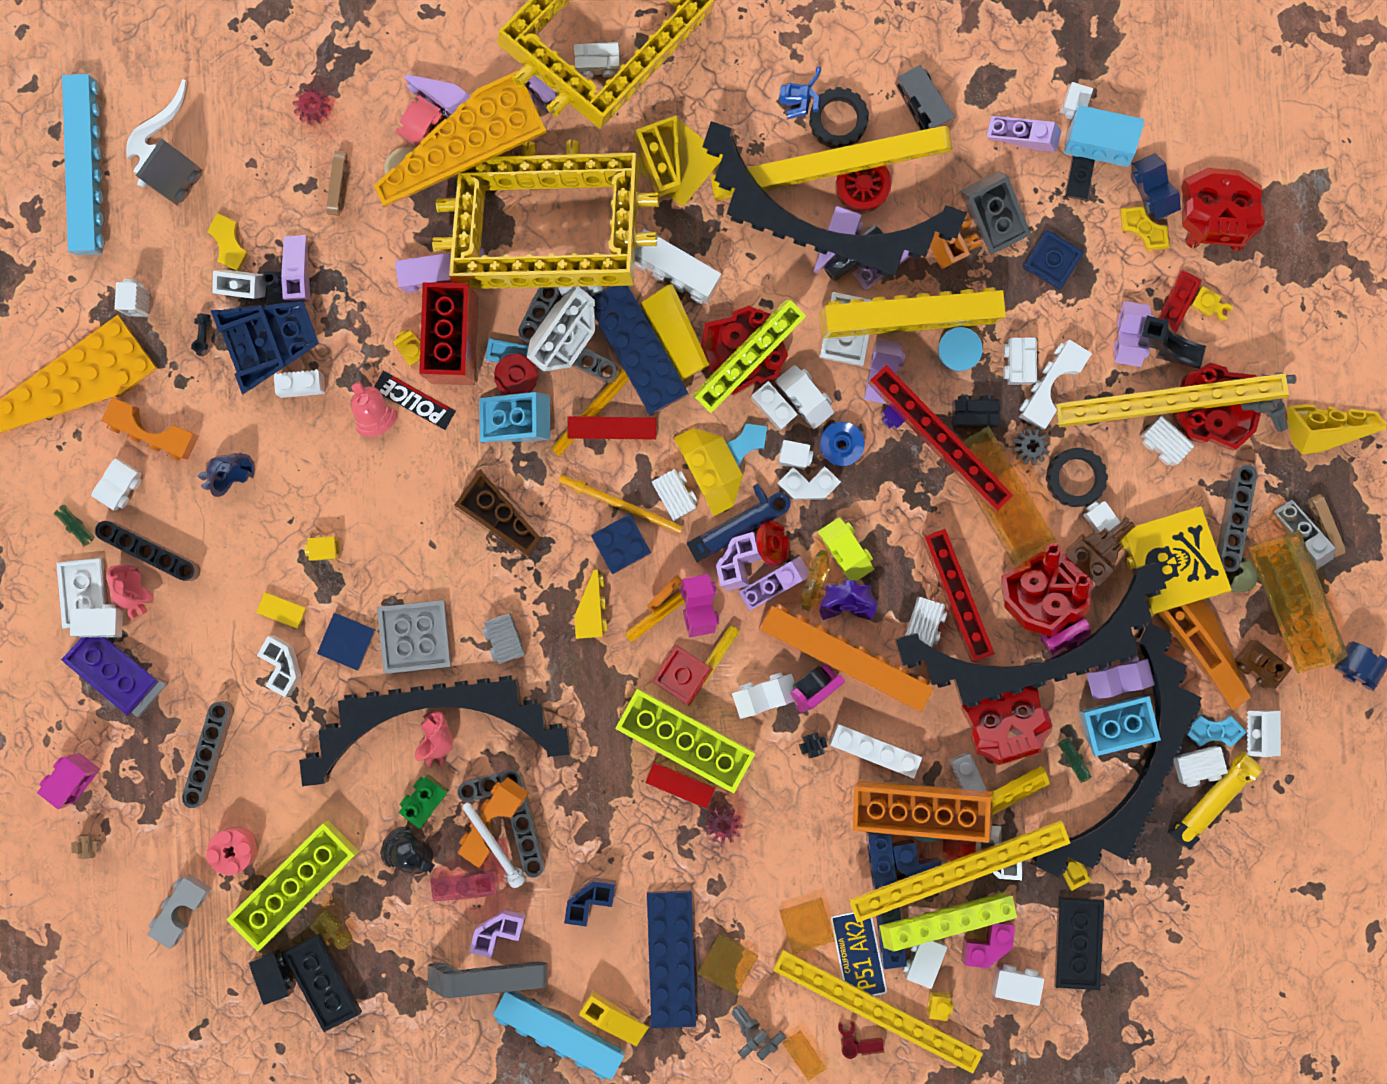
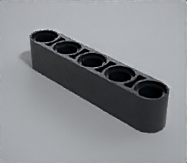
[95,521,200,581]

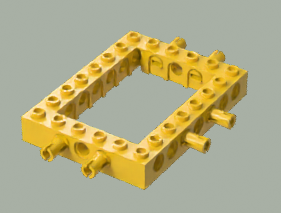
[497,0,715,129]
[432,140,659,289]

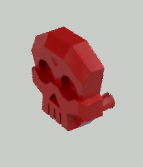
[1181,168,1265,252]
[701,305,788,396]
[1172,363,1261,451]
[1001,543,1093,637]
[961,685,1053,765]

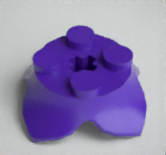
[819,580,879,620]

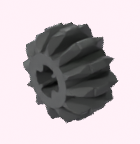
[1012,428,1050,466]

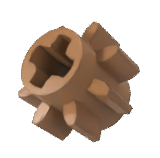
[71,834,101,859]

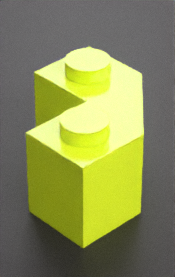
[817,517,874,581]

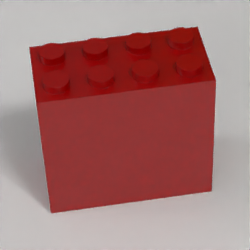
[419,282,478,385]

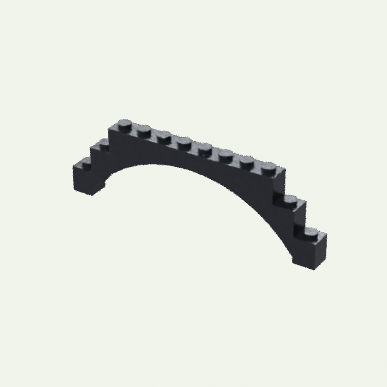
[702,121,967,278]
[895,562,1167,708]
[1030,622,1202,878]
[299,675,571,786]

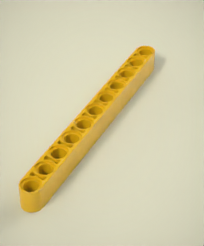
[710,126,953,200]

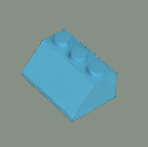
[1064,105,1145,167]
[1078,695,1161,756]

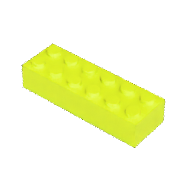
[615,688,755,793]
[226,820,359,951]

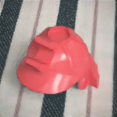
[350,381,397,437]
[106,564,154,619]
[415,710,453,768]

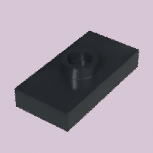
[1064,155,1095,201]

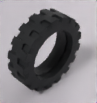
[809,87,869,149]
[1046,448,1108,507]

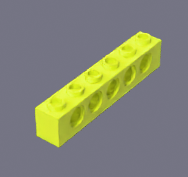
[692,300,806,413]
[879,893,1017,951]

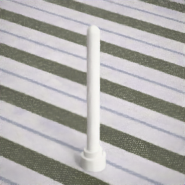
[463,803,526,888]

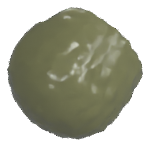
[1226,557,1258,593]

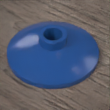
[820,422,865,466]

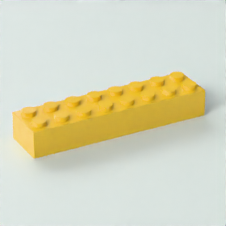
[819,287,1006,339]

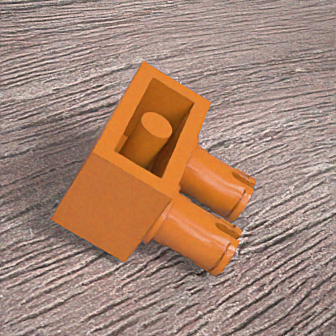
[930,214,981,270]

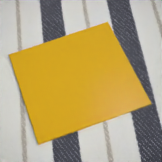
[638,115,723,207]

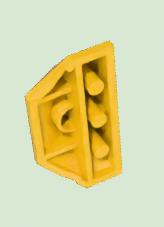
[673,428,743,516]

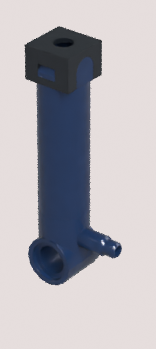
[686,483,790,563]

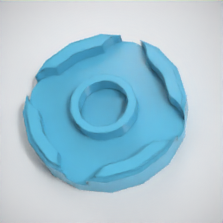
[938,327,983,372]

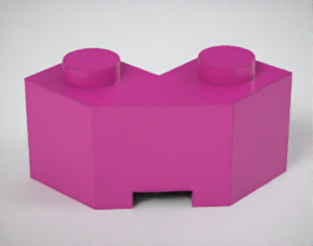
[681,574,719,638]
[961,921,1015,968]

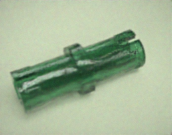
[54,505,95,546]
[1058,737,1092,783]

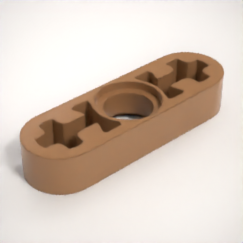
[327,151,348,216]
[1308,494,1345,558]

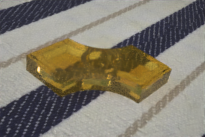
[800,550,830,611]

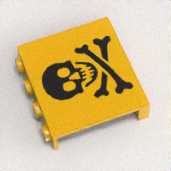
[1120,506,1232,617]

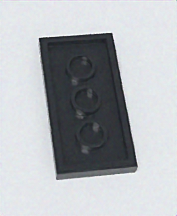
[1054,897,1104,990]
[282,933,362,1032]

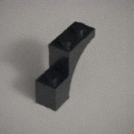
[1138,315,1206,369]

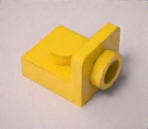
[393,330,420,367]

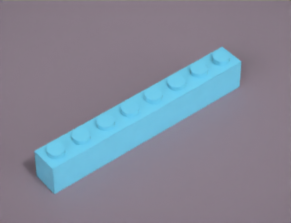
[62,74,104,255]

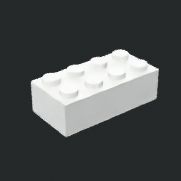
[635,229,721,304]

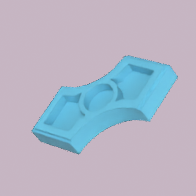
[726,423,767,467]
[1187,715,1247,747]

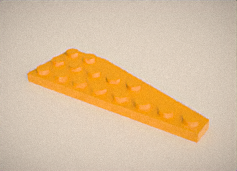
[374,70,547,208]
[0,315,158,434]

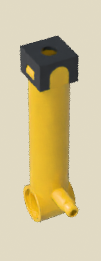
[1168,752,1263,850]

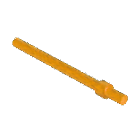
[558,474,683,534]

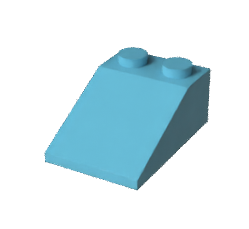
[479,392,550,442]

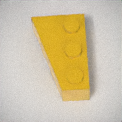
[634,115,681,198]

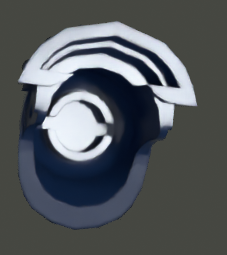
[198,452,255,497]

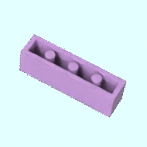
[395,248,486,293]

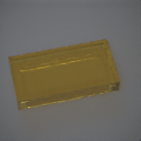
[783,1030,827,1081]

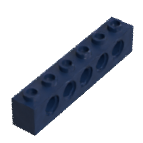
[866,832,907,969]

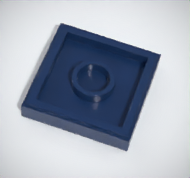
[1022,229,1084,291]
[317,613,376,671]

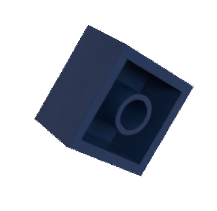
[591,514,652,575]

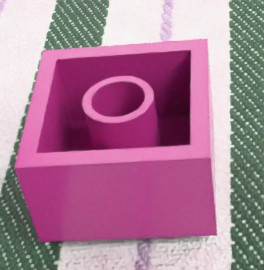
[37,753,101,810]

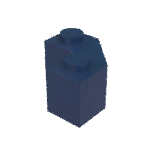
[1131,153,1181,220]
[892,839,942,877]
[564,878,616,927]

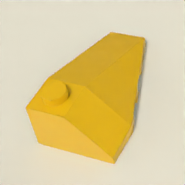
[1287,404,1387,454]

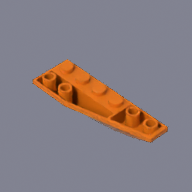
[1157,599,1251,711]

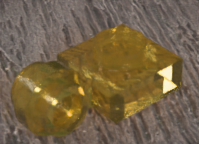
[310,909,353,950]

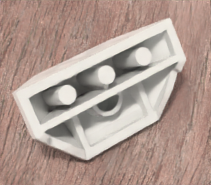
[527,287,595,371]

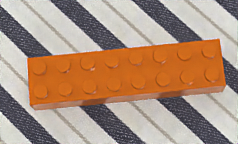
[759,604,934,712]

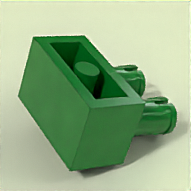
[398,774,450,829]

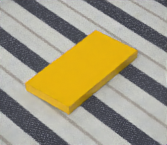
[640,284,709,381]

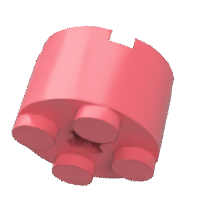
[396,95,444,146]
[206,827,258,875]

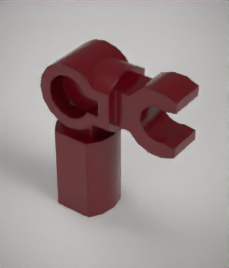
[838,1021,884,1059]

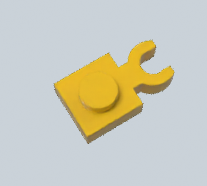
[1190,286,1233,321]

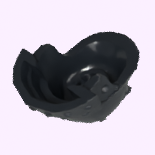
[380,827,435,874]

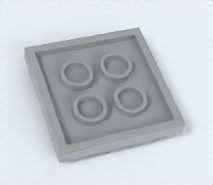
[377,600,451,674]

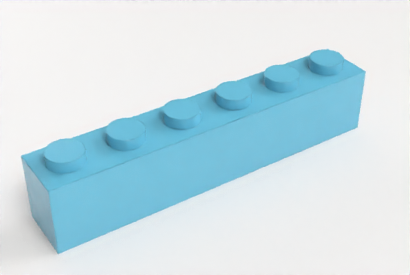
[493,991,625,1080]

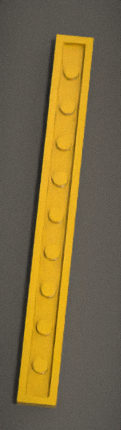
[1056,373,1289,427]
[849,821,1070,923]
[773,949,983,1073]

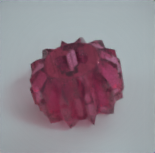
[293,86,331,125]
[705,806,743,845]

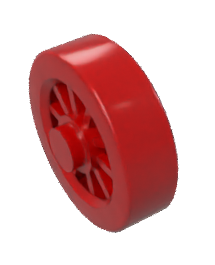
[835,166,892,213]

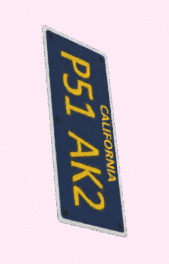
[831,912,887,996]

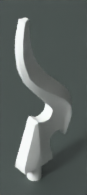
[126,79,187,188]

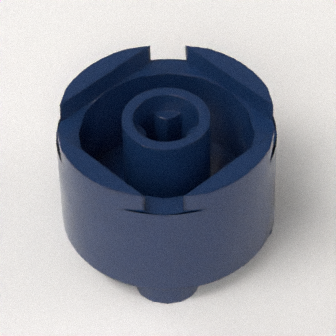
[1334,641,1387,691]

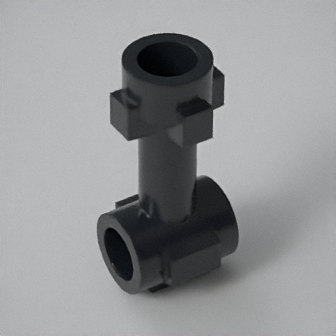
[191,313,212,357]

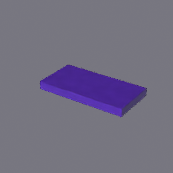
[61,637,159,716]

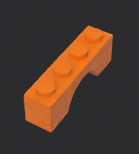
[101,397,199,461]
[458,777,529,868]

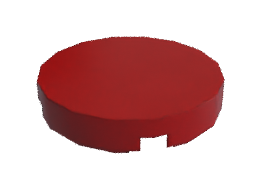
[494,353,539,395]
[756,521,790,566]

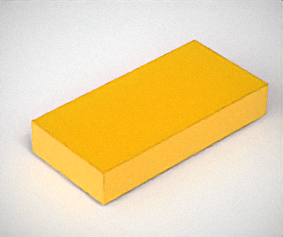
[256,592,307,629]

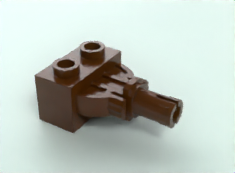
[1066,516,1136,586]
[1234,639,1292,689]

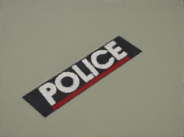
[374,371,456,430]

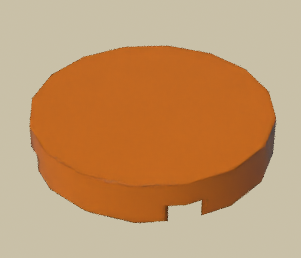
[647,575,682,611]

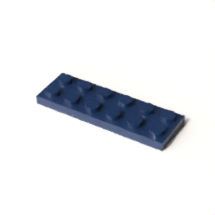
[592,286,689,416]
[647,890,696,1028]

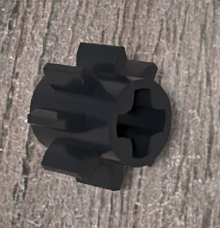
[799,732,828,759]

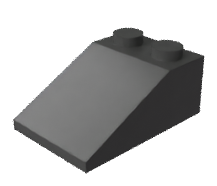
[135,138,202,205]
[960,171,1031,255]

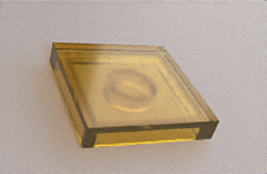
[779,897,835,954]
[697,933,758,996]

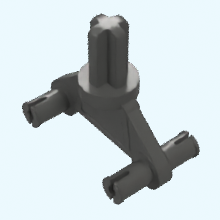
[1242,373,1297,432]
[732,1005,787,1060]

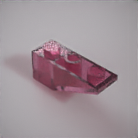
[430,868,500,902]

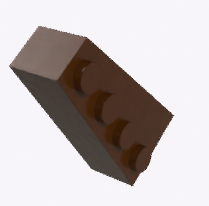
[454,469,541,559]

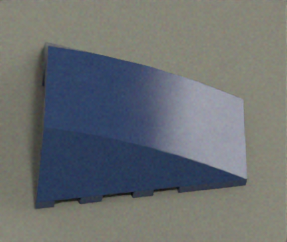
[210,301,319,395]

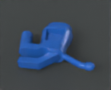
[779,66,821,119]

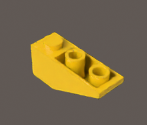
[574,570,607,639]
[579,990,649,1047]

